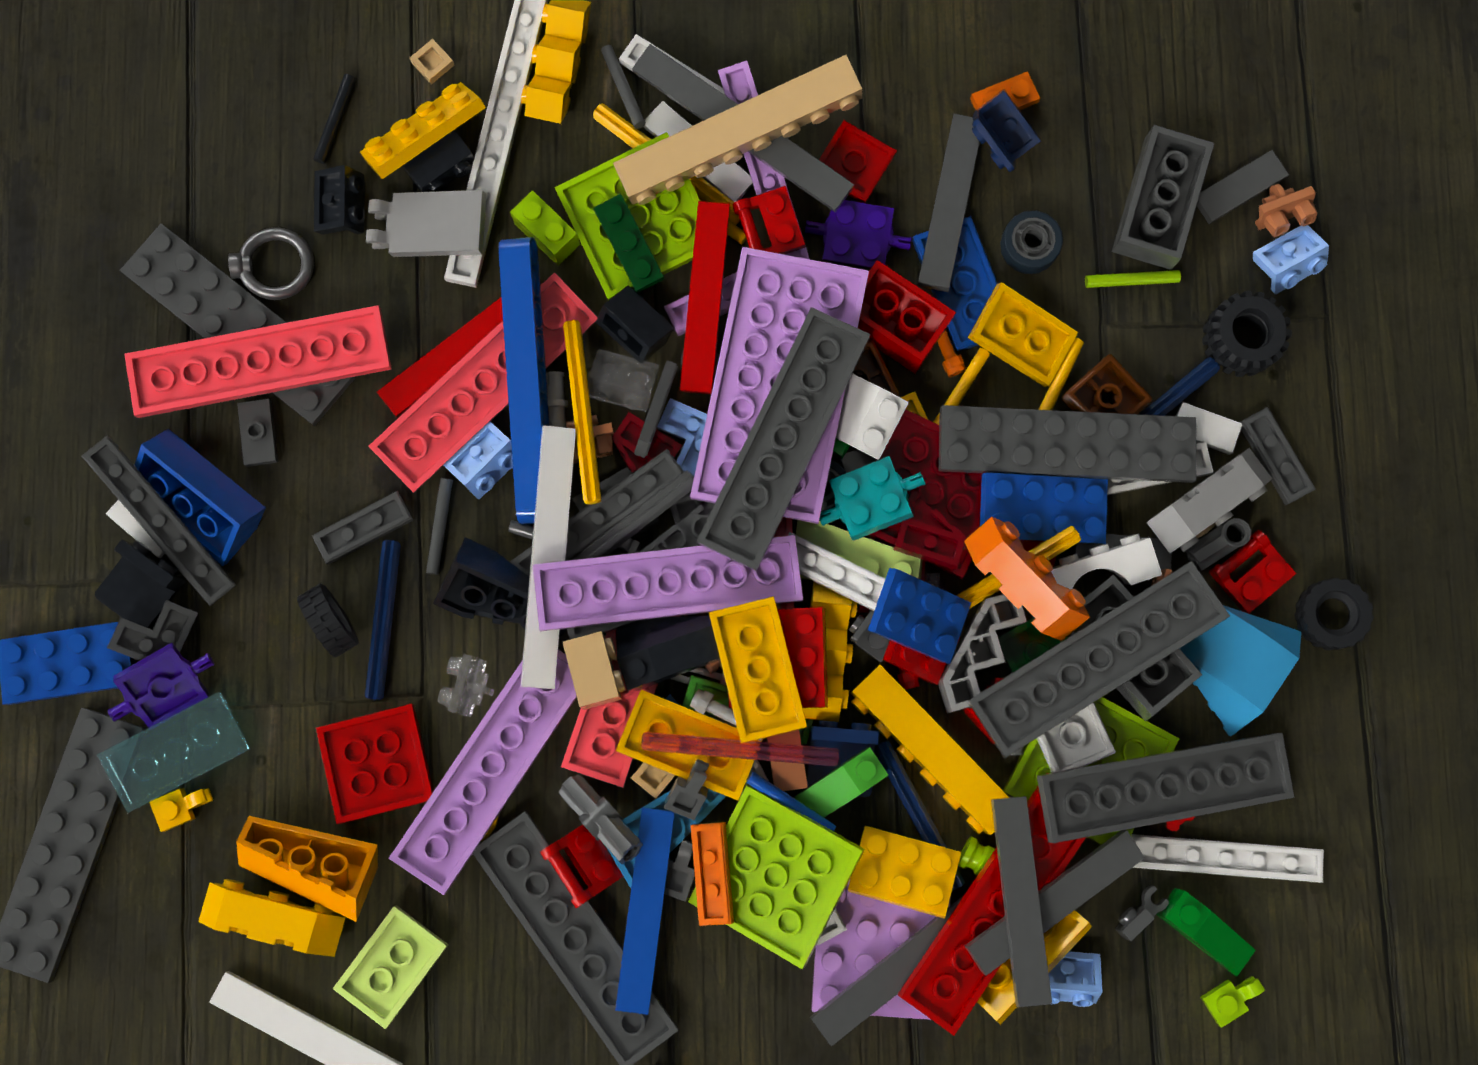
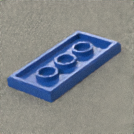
[912,216,998,353]

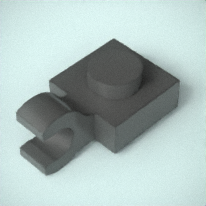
[664,759,709,820]
[664,839,695,902]
[1115,885,1169,941]

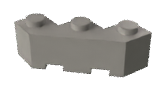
[1146,448,1273,553]
[938,594,1027,713]

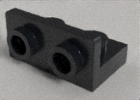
[314,165,366,235]

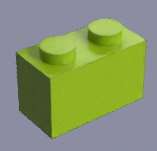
[510,190,580,266]

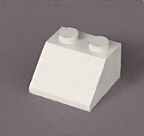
[836,374,909,460]

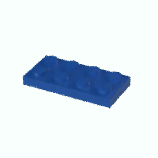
[980,472,1108,544]
[0,622,135,705]

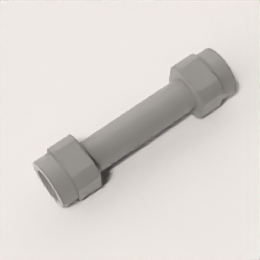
[690,689,762,742]

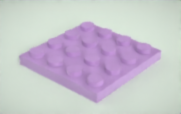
[811,878,951,1020]

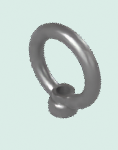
[228,228,314,300]

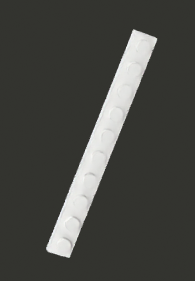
[444,0,548,288]

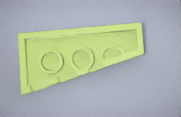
[796,520,923,580]

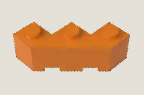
[964,516,1090,641]

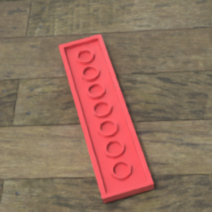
[368,272,598,493]
[124,305,392,418]

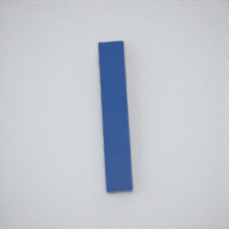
[615,807,675,1015]

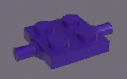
[805,200,911,270]
[107,643,215,730]

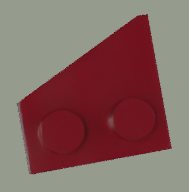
[612,412,683,474]
[893,490,966,570]

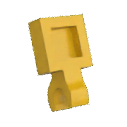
[149,788,213,832]

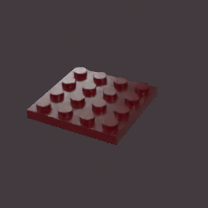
[869,409,982,579]

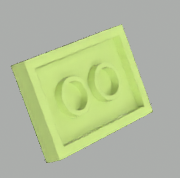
[333,905,448,1029]

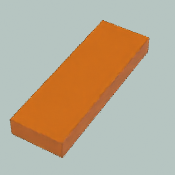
[691,822,734,926]

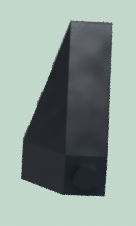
[433,537,566,636]
[616,615,720,691]

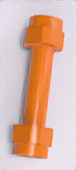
[938,330,966,378]

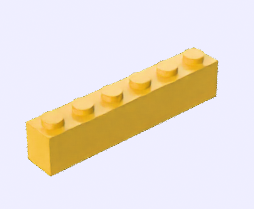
[850,665,1010,835]

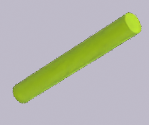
[1085,270,1181,288]

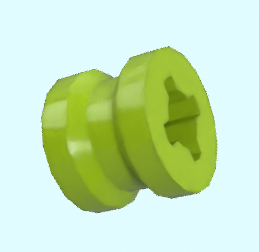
[958,836,995,876]

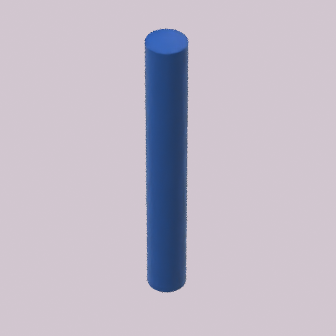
[746,772,836,831]

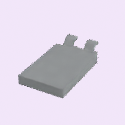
[366,190,487,257]

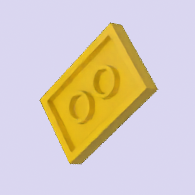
[968,282,1078,387]
[848,826,961,919]

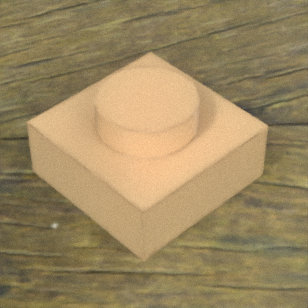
[409,38,455,85]
[631,763,675,799]

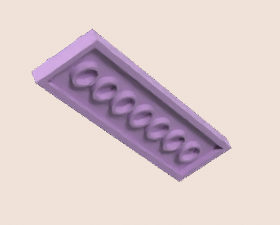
[533,535,803,632]
[388,650,577,895]

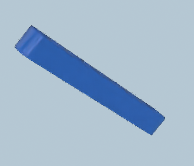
[499,237,549,524]

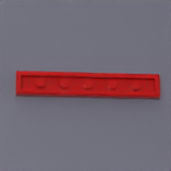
[680,201,730,394]
[377,297,503,419]

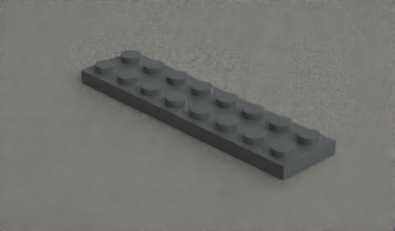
[120,223,355,426]
[696,307,871,572]
[939,405,1196,483]
[968,561,1230,758]
[0,708,147,983]
[1037,733,1294,843]
[473,811,679,1065]

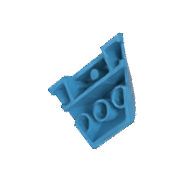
[1180,605,1301,736]

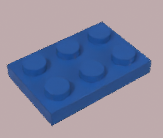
[868,568,971,664]

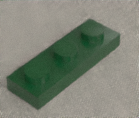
[593,193,665,293]

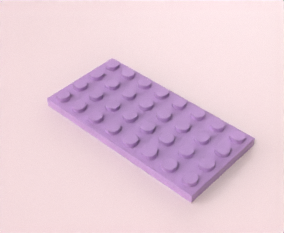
[690,247,869,524]

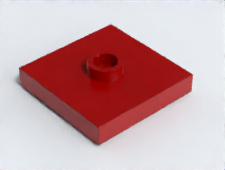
[819,120,897,203]

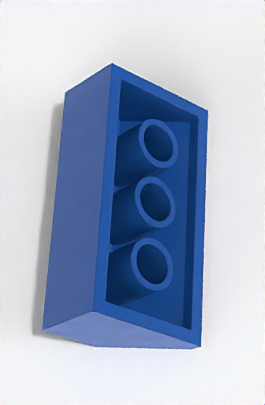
[134,429,266,566]

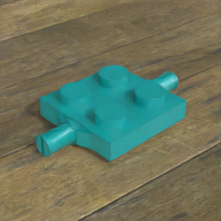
[820,456,926,541]

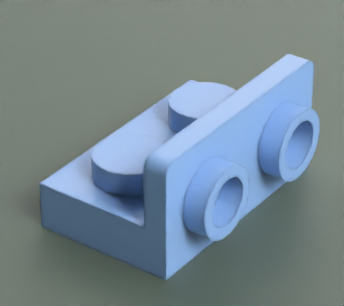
[1253,225,1329,294]
[444,421,513,499]
[1049,952,1103,1007]

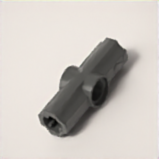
[558,774,643,864]

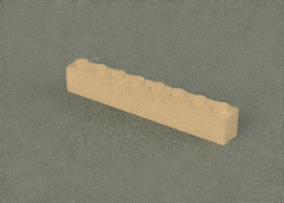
[613,55,862,205]

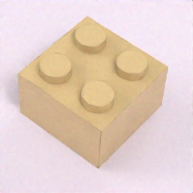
[563,631,626,710]

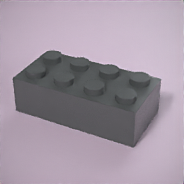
[1111,125,1214,270]
[1069,574,1202,721]

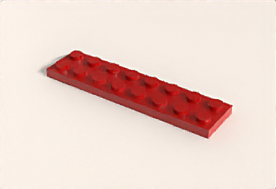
[898,773,1086,1036]

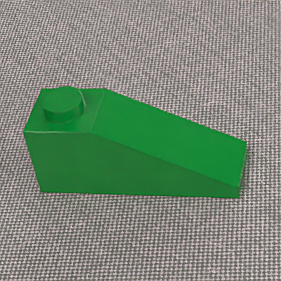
[1156,888,1256,977]

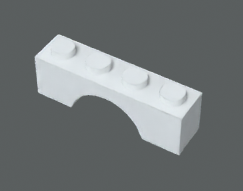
[1051,534,1162,589]

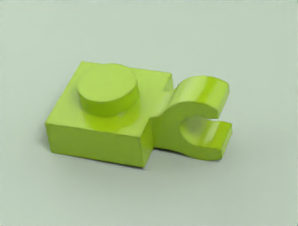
[1200,976,1265,1028]

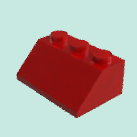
[858,260,956,374]

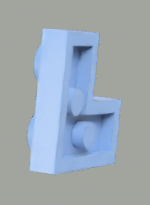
[657,398,707,476]

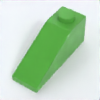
[793,747,888,817]

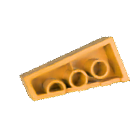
[236,816,378,922]

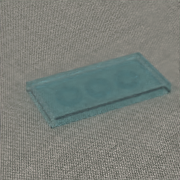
[97,692,251,813]

